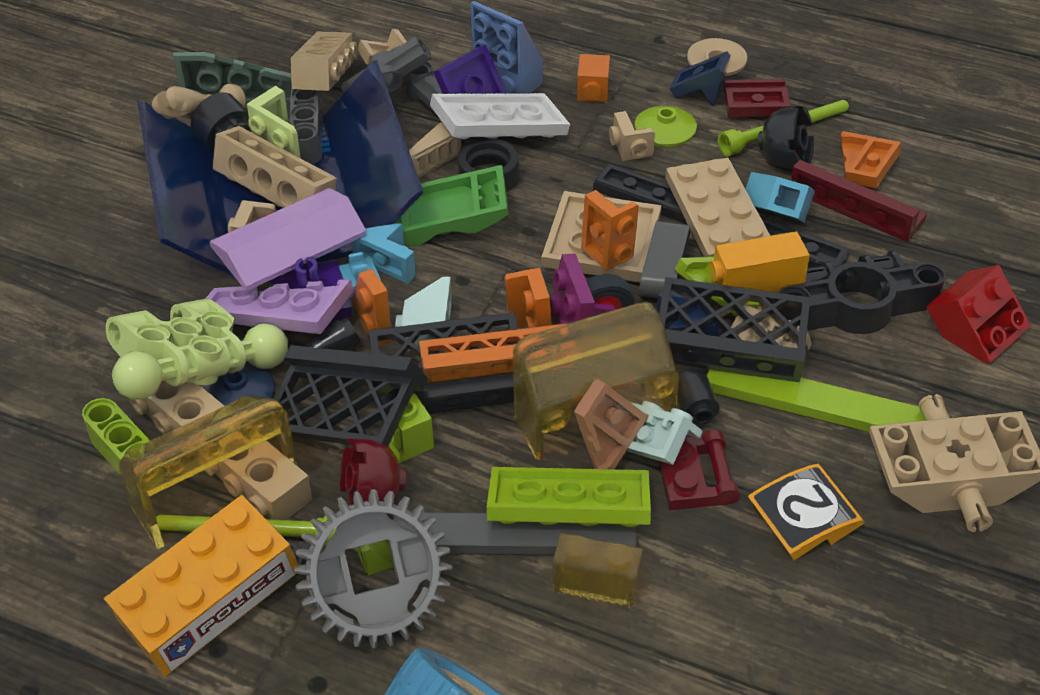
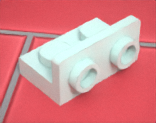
[626,401,703,465]

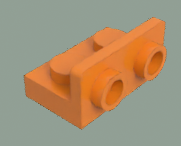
[581,190,639,271]
[505,267,553,341]

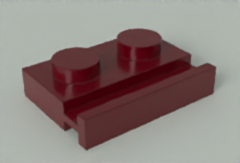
[723,79,791,118]

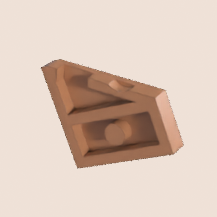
[574,378,648,469]

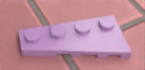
[205,279,354,334]

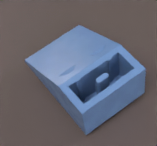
[471,1,543,94]

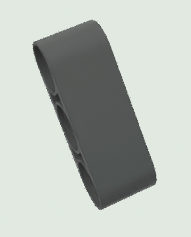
[289,89,323,165]
[639,220,691,300]

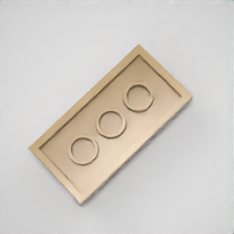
[665,158,770,257]

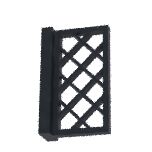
[652,277,810,383]
[369,312,529,420]
[260,345,428,446]

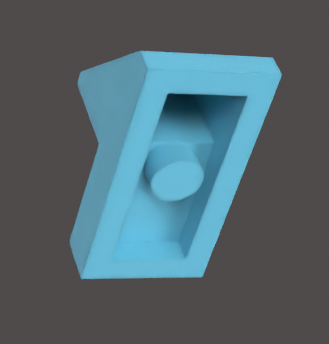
[352,224,416,284]

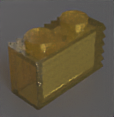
[553,533,643,608]

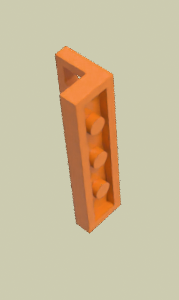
[419,324,575,384]

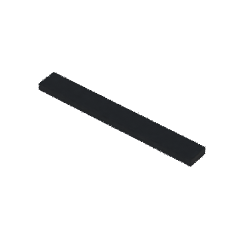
[593,164,850,269]

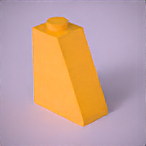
[709,231,810,293]

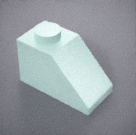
[395,277,452,352]

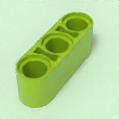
[82,398,165,493]

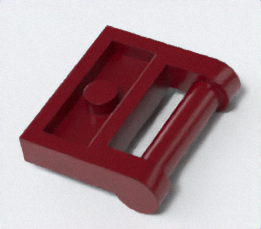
[658,430,740,510]

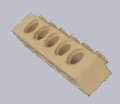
[129,380,313,520]

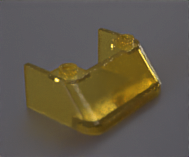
[513,302,679,460]
[119,395,297,549]

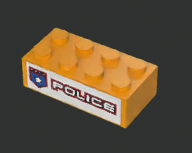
[104,495,299,677]

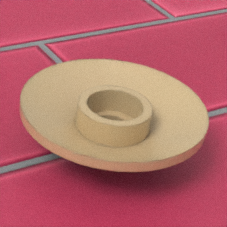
[687,38,747,76]

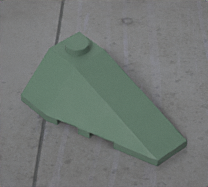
[173,52,292,105]

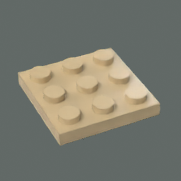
[541,191,662,282]

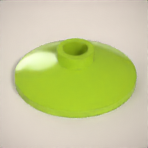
[635,106,697,147]

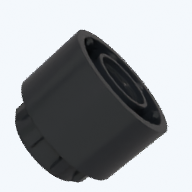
[191,92,251,154]

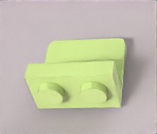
[247,86,301,159]

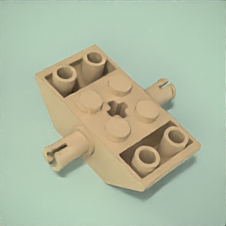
[869,394,1040,532]

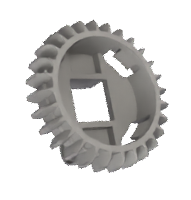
[294,489,452,648]

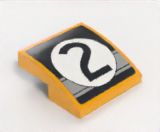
[748,463,864,561]

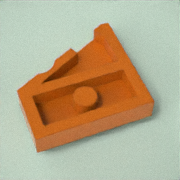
[841,131,901,188]
[351,269,393,346]

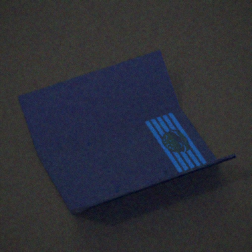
[137,60,423,277]

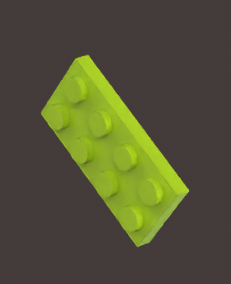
[487,467,651,527]

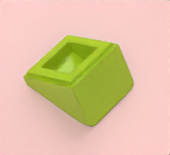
[355,540,394,575]

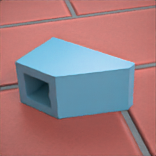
[745,172,815,223]

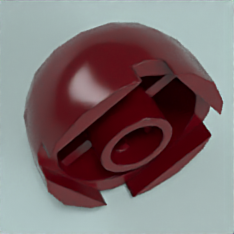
[339,438,406,506]

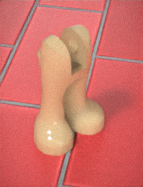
[152,84,245,119]

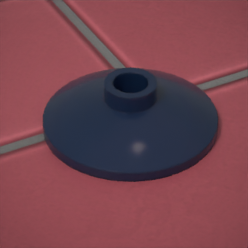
[202,363,275,420]

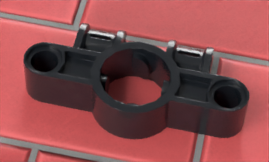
[779,250,946,334]

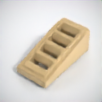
[403,122,461,183]

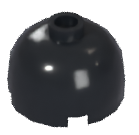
[758,106,814,170]

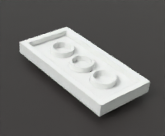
[430,93,570,139]

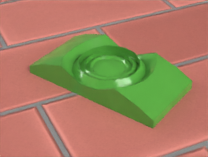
[375,165,509,246]

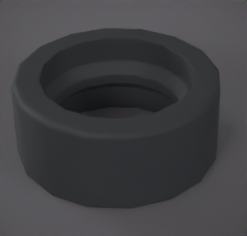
[458,138,519,192]

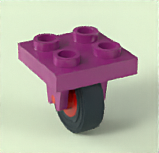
[549,254,634,356]

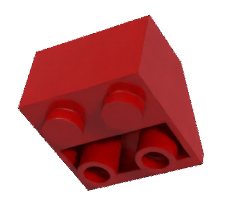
[926,265,1031,364]

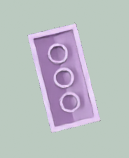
[210,188,366,291]

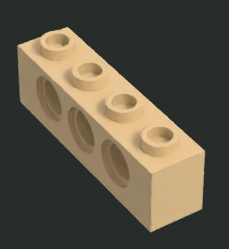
[291,31,357,91]
[213,126,337,208]

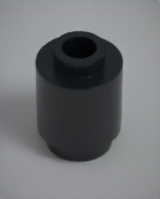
[673,369,720,425]

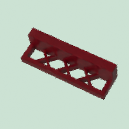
[791,160,927,243]

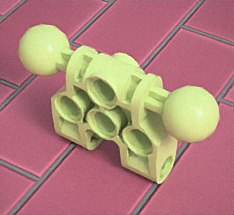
[106,298,288,400]

